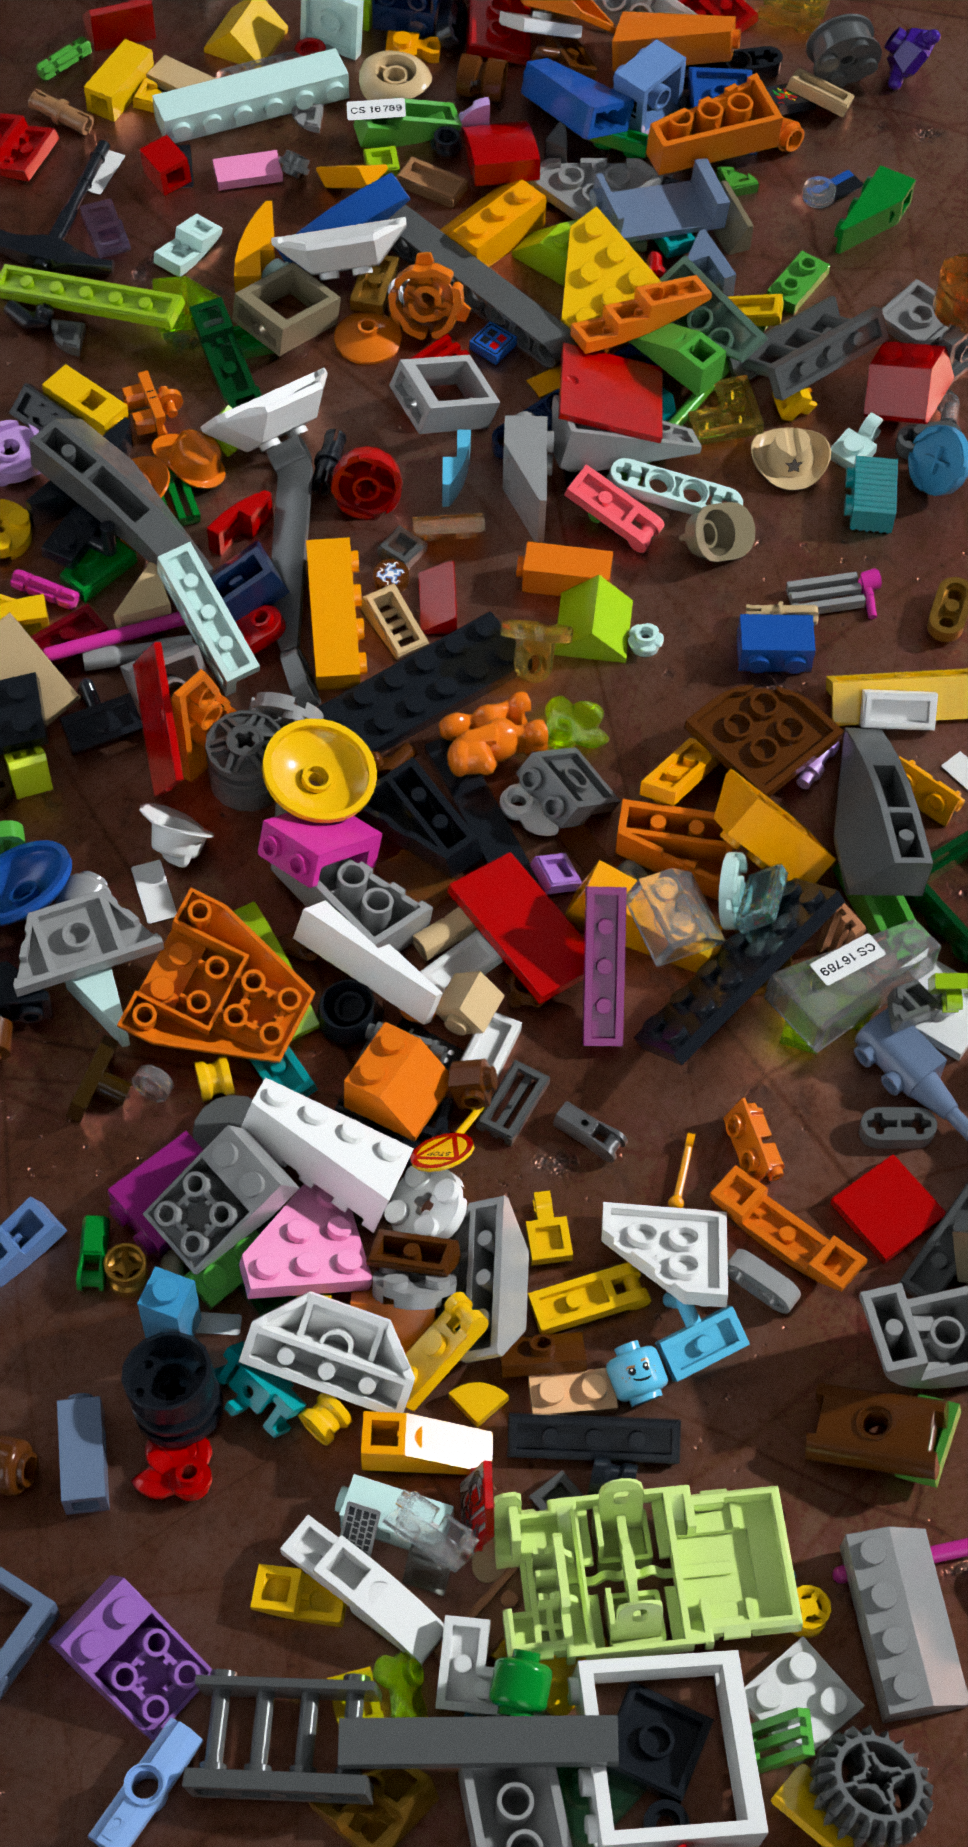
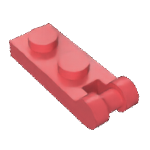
[564,464,665,553]

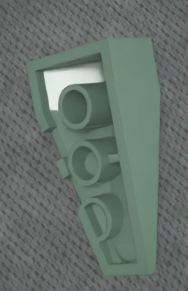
[660,255,768,363]

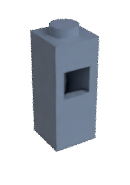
[57,1393,110,1515]

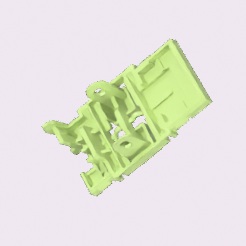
[493,1478,803,1665]

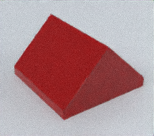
[82,0,156,52]

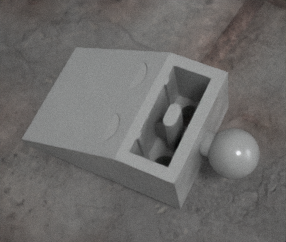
[502,411,554,543]

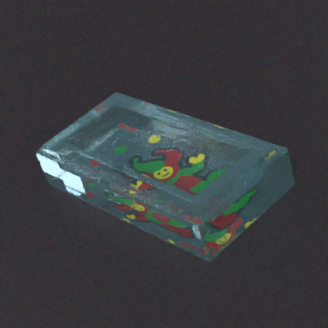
[735,864,788,934]

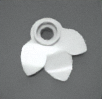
[499,781,559,836]

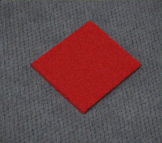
[558,342,662,444]
[133,641,184,797]

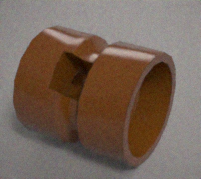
[456,53,508,103]

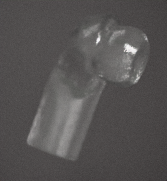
[937,389,960,424]

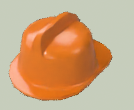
[151,429,226,489]

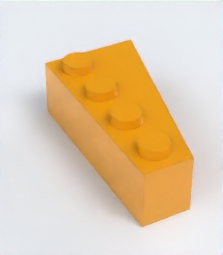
[306,537,367,690]

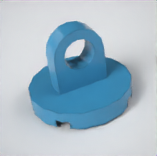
[908,425,968,496]

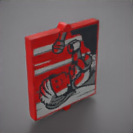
[459,1460,495,1558]

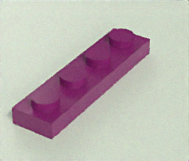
[582,886,627,1046]

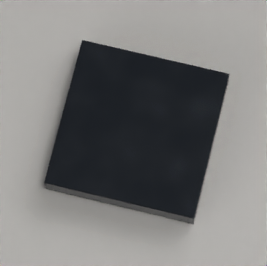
[606,1681,714,1804]

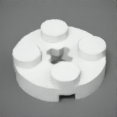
[384,1166,467,1239]

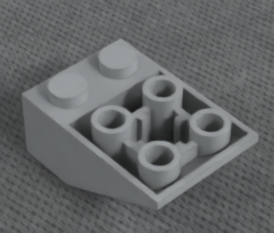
[143,1125,299,1275]

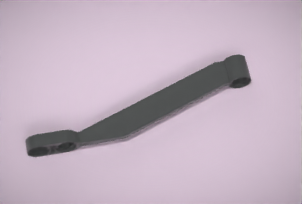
[267,434,321,709]

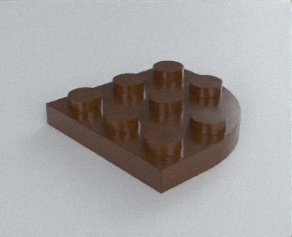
[684,684,844,798]

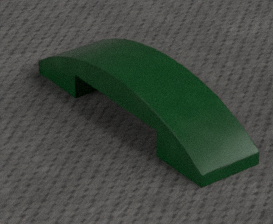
[189,297,262,409]

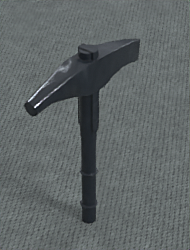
[0,140,115,275]

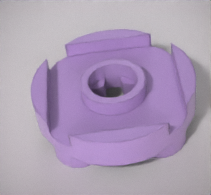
[0,420,41,487]

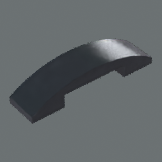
[26,417,133,527]

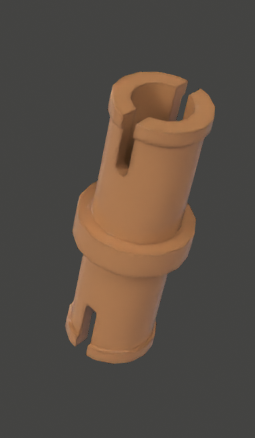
[28,89,94,135]

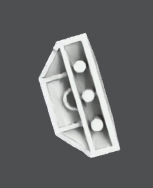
[271,217,407,281]
[200,367,328,452]
[239,1291,416,1413]

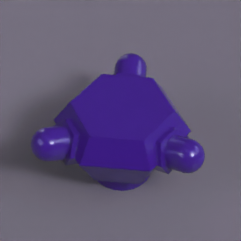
[884,27,941,90]

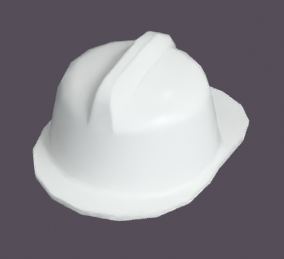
[139,803,214,868]

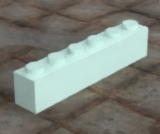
[152,48,350,144]

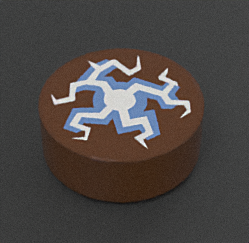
[373,559,409,593]

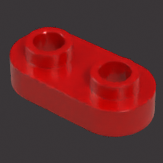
[236,605,286,654]

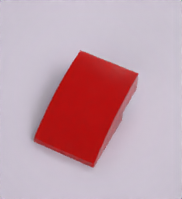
[461,120,540,186]

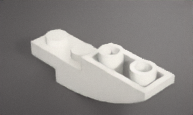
[280,1515,444,1665]

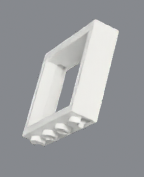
[567,1650,769,1847]

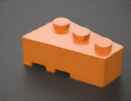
[615,799,733,901]

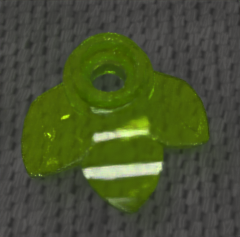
[544,696,610,749]
[373,1652,428,1718]

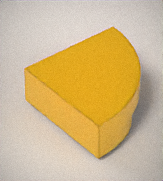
[132,78,162,113]
[448,1382,509,1428]

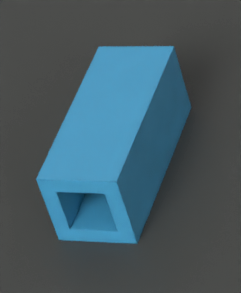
[137,1266,202,1338]

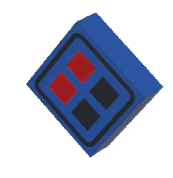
[469,321,517,365]

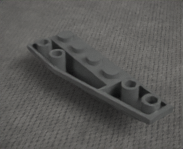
[30,419,213,575]
[833,728,933,896]

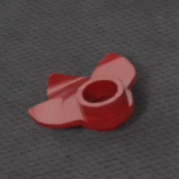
[131,1437,213,1501]

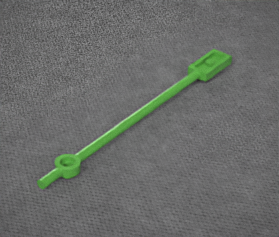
[588,251,830,523]

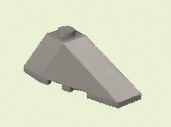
[552,395,702,472]

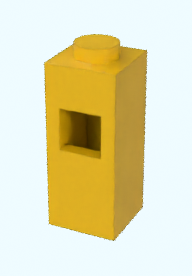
[84,39,154,122]
[42,364,130,436]

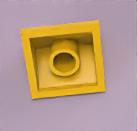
[204,0,288,69]

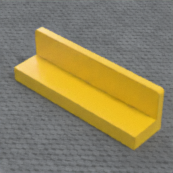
[826,668,968,726]

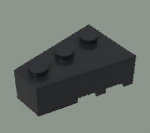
[356,757,483,879]

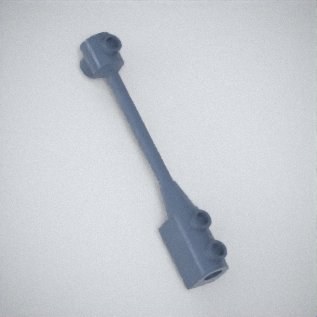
[854,1008,968,1141]

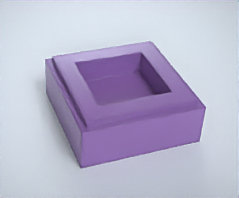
[530,853,582,894]

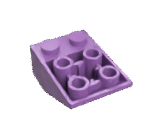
[48,1575,213,1742]

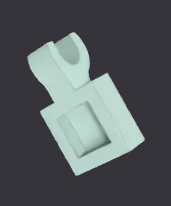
[830,412,883,469]

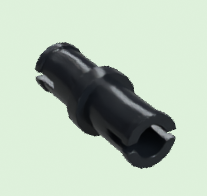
[312,429,347,495]

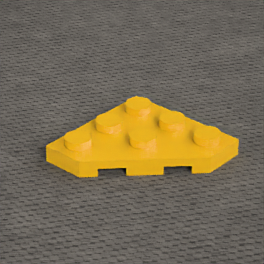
[561,206,661,329]

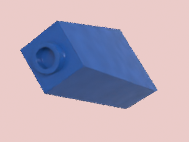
[521,58,634,140]

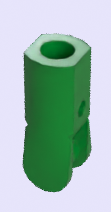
[76,1215,110,1291]

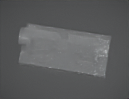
[382,1489,479,1573]

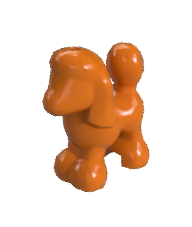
[439,691,548,777]

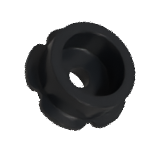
[430,126,462,157]

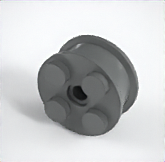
[806,14,882,88]

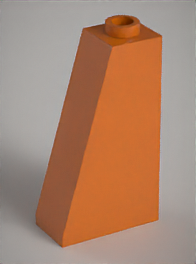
[612,11,741,71]

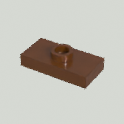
[499,1332,587,1378]

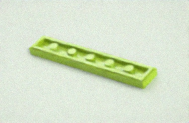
[0,264,185,330]

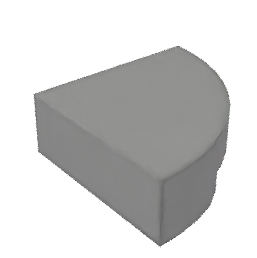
[292,104,324,133]

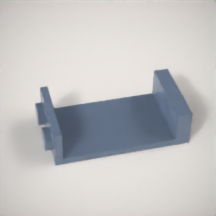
[589,158,730,242]

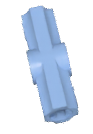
[88,1718,204,1847]

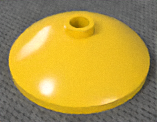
[262,719,377,823]

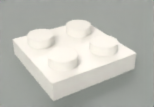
[744,1636,865,1767]

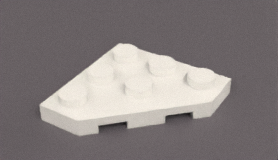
[601,1202,728,1308]

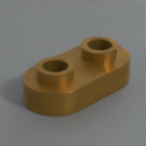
[927,577,968,642]

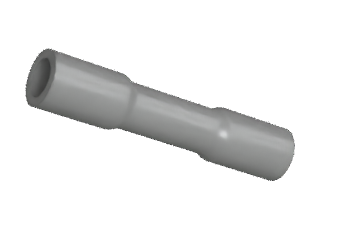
[82,635,193,671]

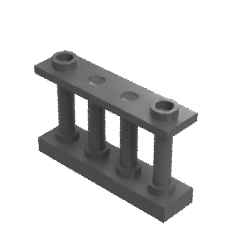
[726,296,889,401]
[182,1669,382,1805]

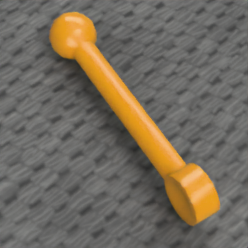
[668,1133,696,1208]

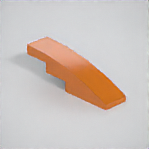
[570,275,712,354]

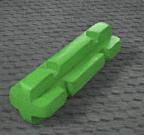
[36,37,92,81]

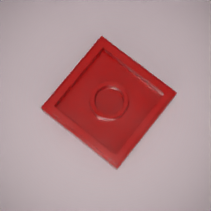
[830,1154,947,1264]

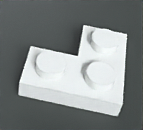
[435,1615,506,1716]

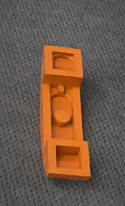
[710,1165,868,1292]

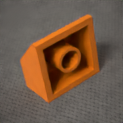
[344,1022,449,1142]

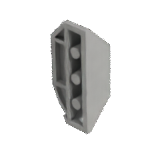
[438,1195,529,1363]

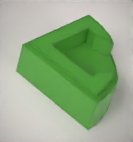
[717,167,759,196]

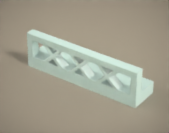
[157,542,260,696]

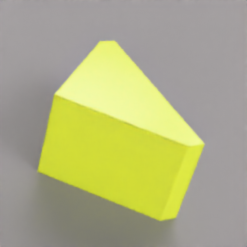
[3,746,53,799]

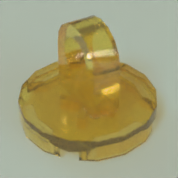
[500,619,574,683]

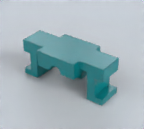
[214,1341,307,1438]

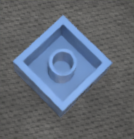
[613,39,686,134]

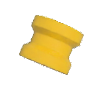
[194,1056,235,1102]
[298,1392,353,1446]
[791,1585,831,1638]

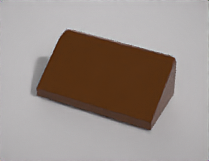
[366,1229,462,1277]

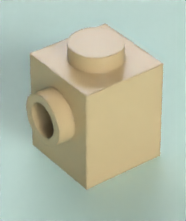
[435,971,505,1036]

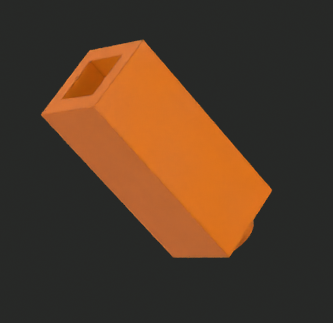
[516,541,613,596]

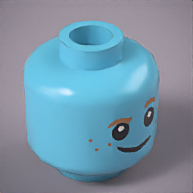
[606,1340,668,1407]

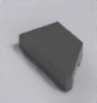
[887,980,942,1032]

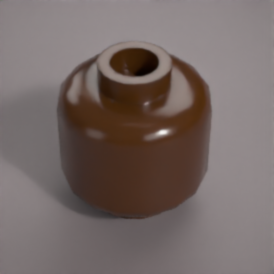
[0,1435,39,1496]

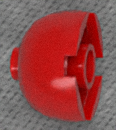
[331,446,402,520]

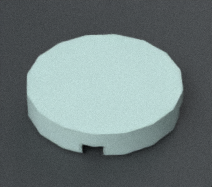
[719,851,748,930]

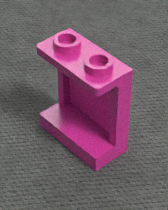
[258,812,383,888]

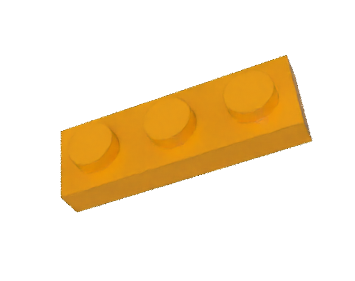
[639,738,720,806]

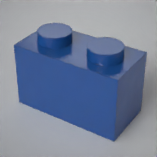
[736,614,816,674]

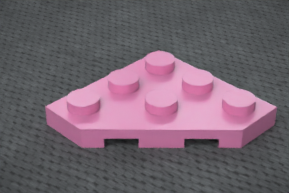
[239,1184,373,1299]

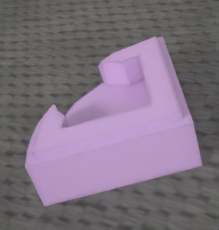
[458,97,490,132]

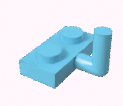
[655,1292,750,1382]

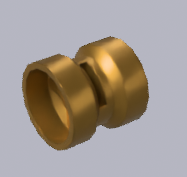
[104,1243,149,1298]

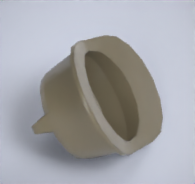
[679,502,755,562]

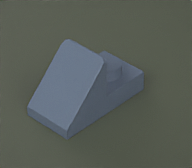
[688,229,736,296]

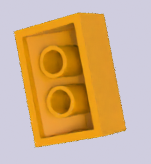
[440,179,546,267]
[714,769,836,885]

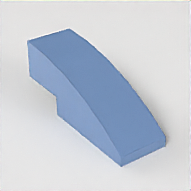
[0,1196,67,1288]

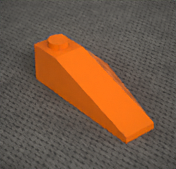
[171,669,237,783]

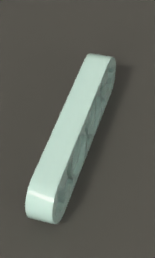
[607,458,743,515]

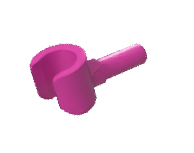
[858,568,882,619]

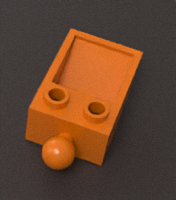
[520,0,617,34]

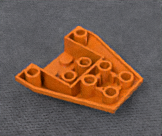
[117,887,316,1063]

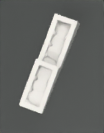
[293,900,443,1025]

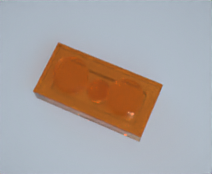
[411,513,485,541]

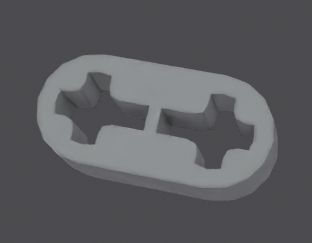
[728,1249,801,1314]

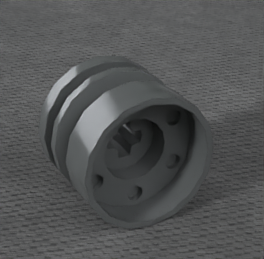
[205,710,281,811]

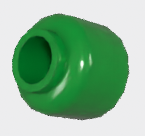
[489,1649,552,1716]

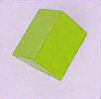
[554,575,633,663]

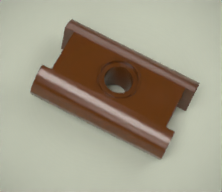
[805,1383,949,1480]

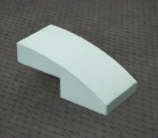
[153,213,223,278]

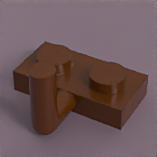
[530,35,598,80]

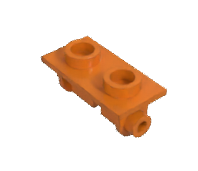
[723,1098,785,1182]

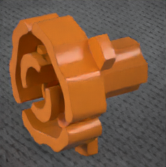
[388,252,471,340]

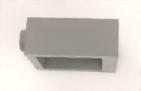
[389,355,501,434]

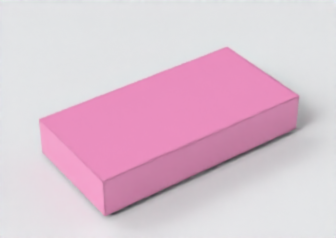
[212,150,283,191]

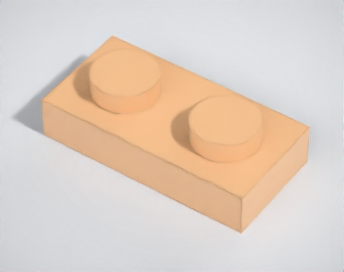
[528,1368,618,1416]

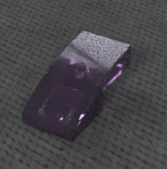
[79,198,131,259]

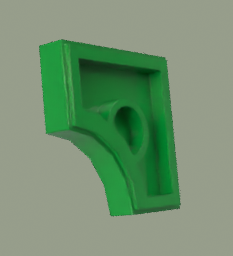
[59,535,138,603]

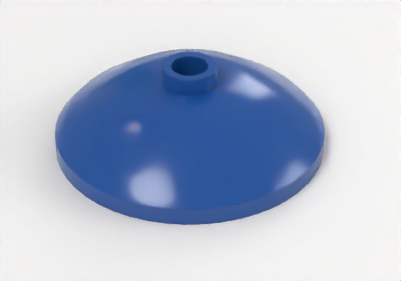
[0,840,72,926]

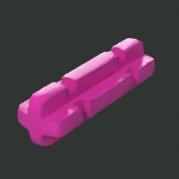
[10,569,80,610]

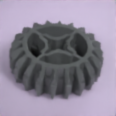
[809,1725,934,1847]

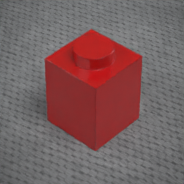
[139,135,192,196]

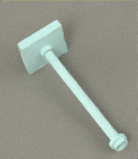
[300,0,364,61]

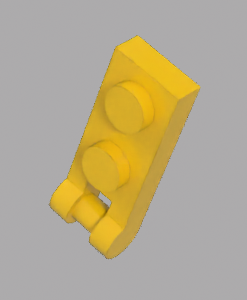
[527,1262,651,1335]
[405,1292,489,1411]

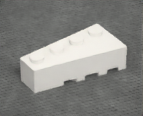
[241,1077,414,1233]

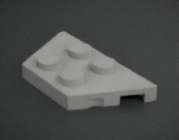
[13,889,164,997]

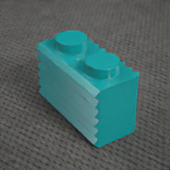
[844,455,898,534]

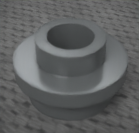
[278,150,310,178]

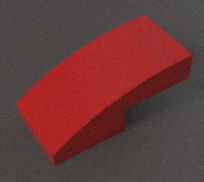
[207,490,273,556]

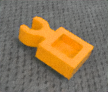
[385,30,441,63]

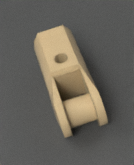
[413,907,479,961]

